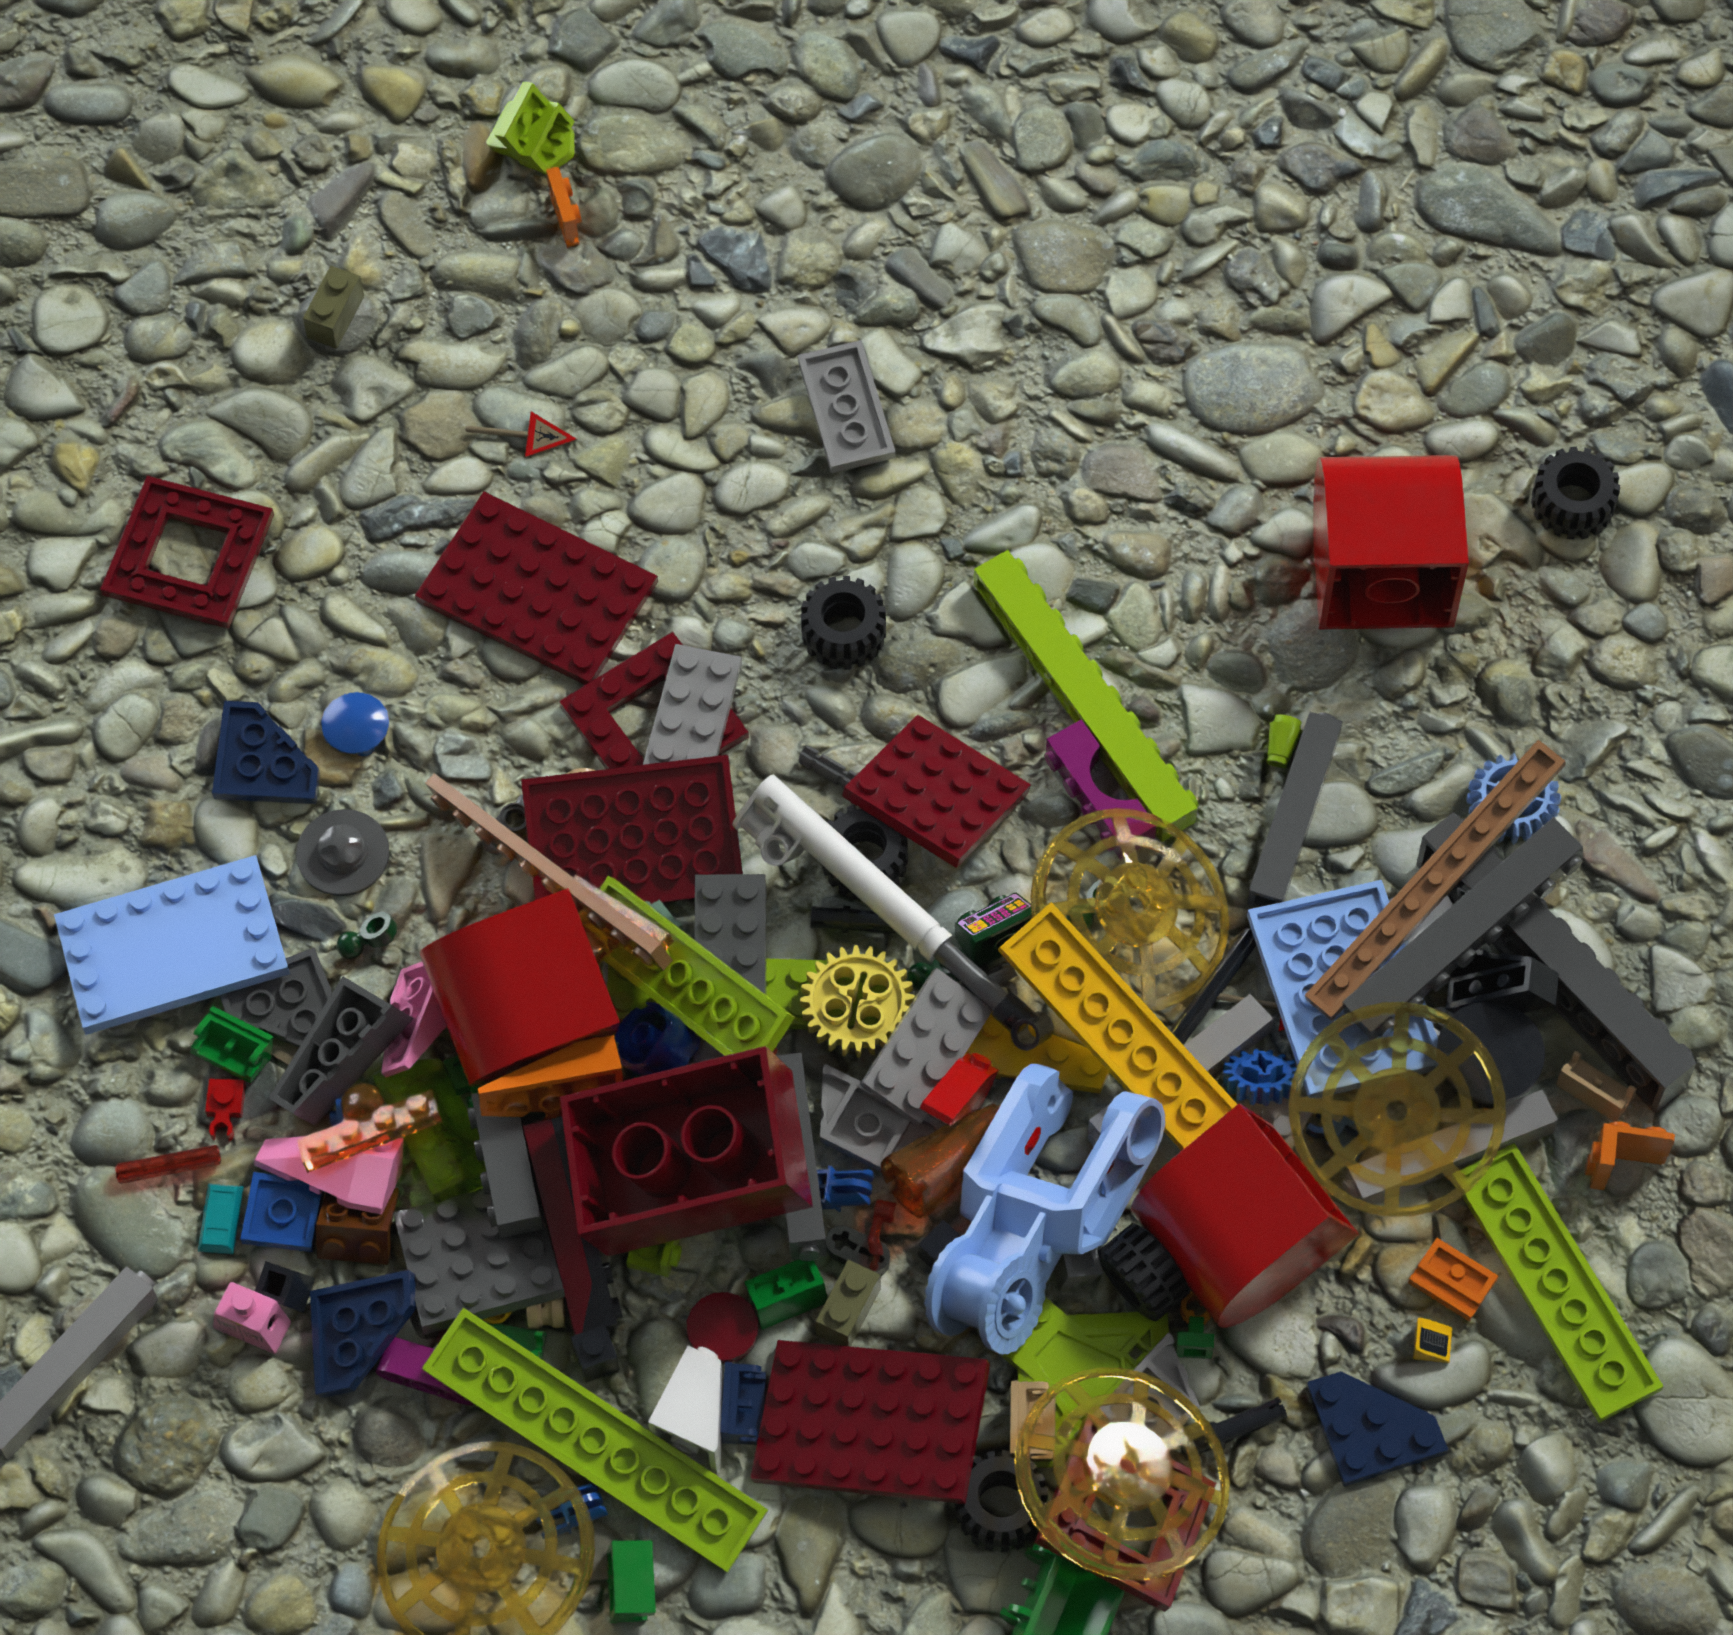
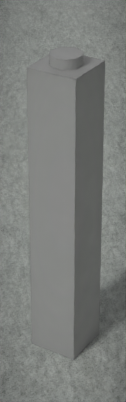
[1088,994,1273,1147]
[1343,1090,1558,1211]
[0,1266,158,1460]

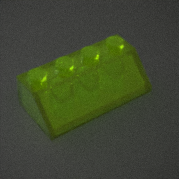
[373,1058,487,1204]

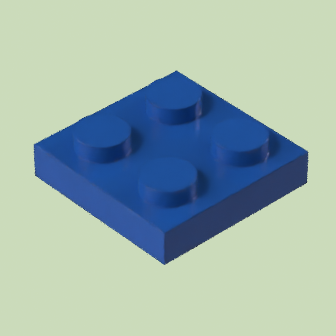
[240,1172,324,1252]

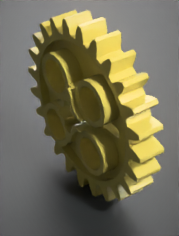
[800,945,915,1058]

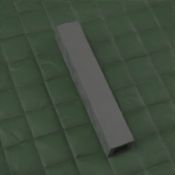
[1247,712,1343,907]
[777,1053,827,1261]

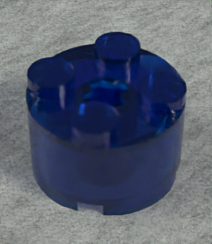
[615,1002,700,1077]

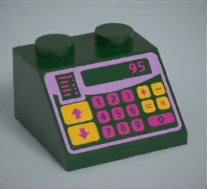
[955,892,1037,968]

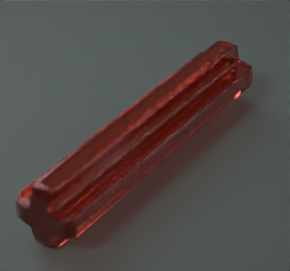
[115,1145,221,1184]

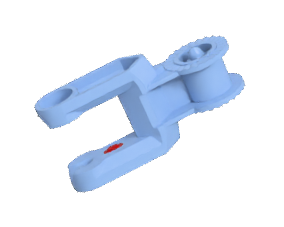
[924,1064,1165,1354]

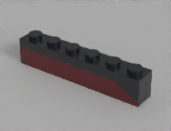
[523,1116,623,1335]

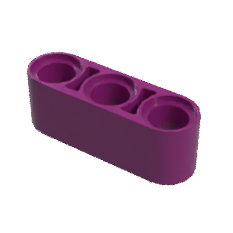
[375,1337,474,1406]

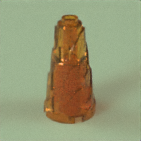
[880,1104,1001,1218]

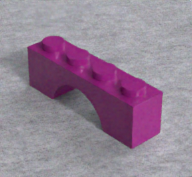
[1044,719,1156,860]

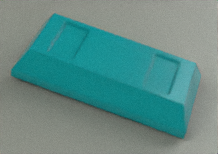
[198,1183,244,1255]

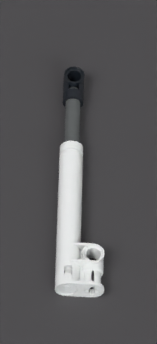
[732,775,1054,1051]

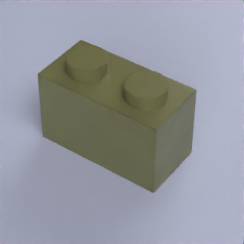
[303,265,364,349]
[816,1260,881,1346]

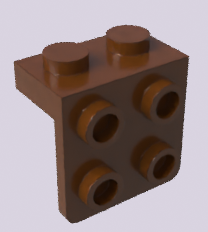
[316,1187,399,1265]

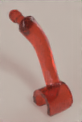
[867,1199,897,1271]

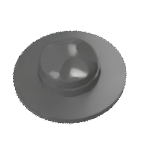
[296,809,390,896]

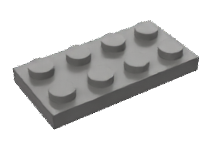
[797,340,896,473]
[643,644,742,765]
[859,968,992,1125]

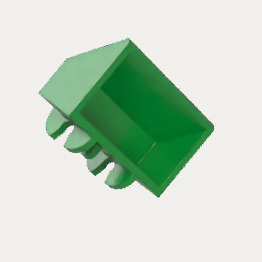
[999,1523,1141,1635]

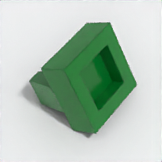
[1176,1316,1214,1359]

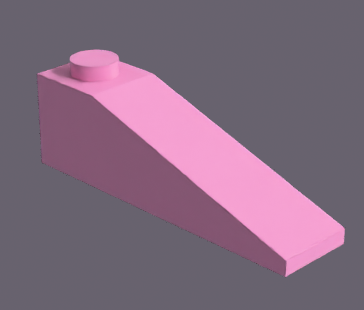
[381,962,447,1077]
[254,1132,404,1215]

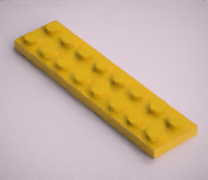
[998,902,1237,1151]

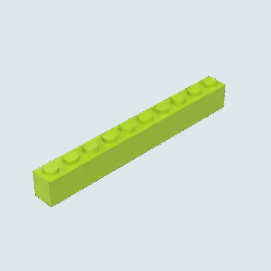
[974,550,1199,843]

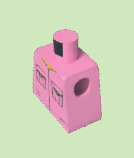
[213,1282,291,1354]

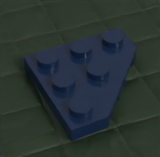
[212,701,320,804]
[310,1270,417,1398]
[1306,1371,1448,1487]

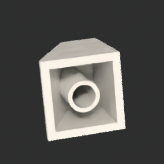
[648,1346,724,1474]

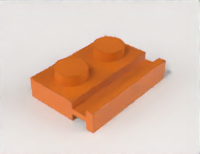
[546,166,582,248]
[1408,1238,1498,1322]

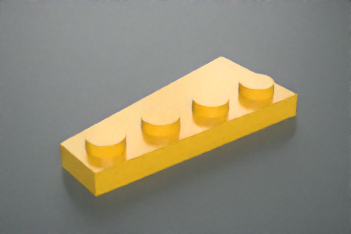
[965,1011,1110,1094]

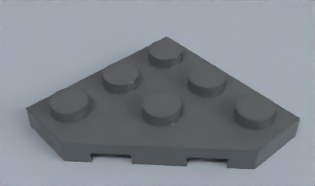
[219,948,332,1047]

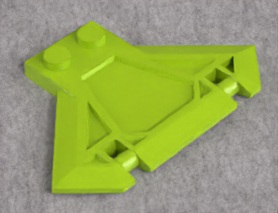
[998,1297,1169,1468]

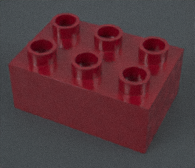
[560,1046,813,1256]

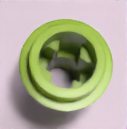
[1267,714,1303,768]

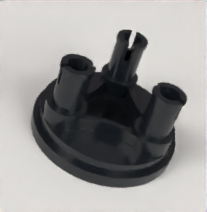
[1436,1002,1545,1114]

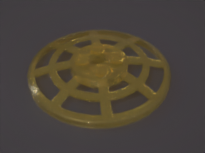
[1030,808,1229,1011]
[1289,1002,1506,1218]
[1014,1367,1230,1580]
[377,1441,595,1635]

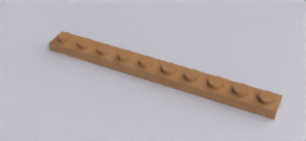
[1305,739,1565,1021]
[425,773,673,971]

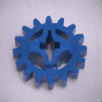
[1222,1049,1300,1106]

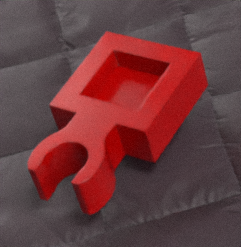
[205,1078,246,1141]

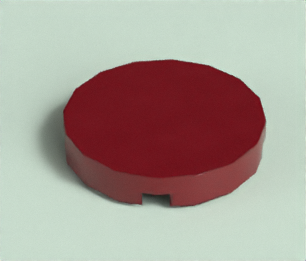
[687,1292,758,1364]

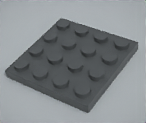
[394,1180,565,1335]

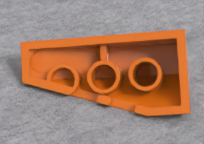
[478,1035,623,1118]

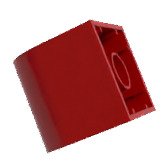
[1313,455,1469,630]
[419,888,620,1087]
[1131,1103,1359,1328]

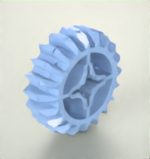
[1466,753,1561,845]

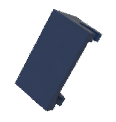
[720,1362,766,1445]

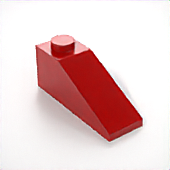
[919,1053,999,1125]

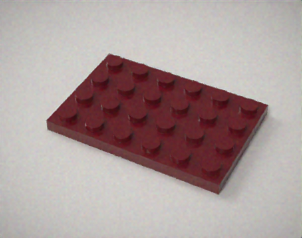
[415,491,658,685]
[521,755,743,913]
[750,1340,990,1504]

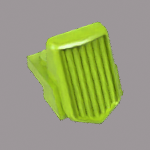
[487,81,575,175]

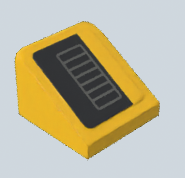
[1413,1318,1452,1363]

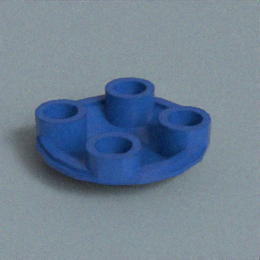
[321,692,389,757]

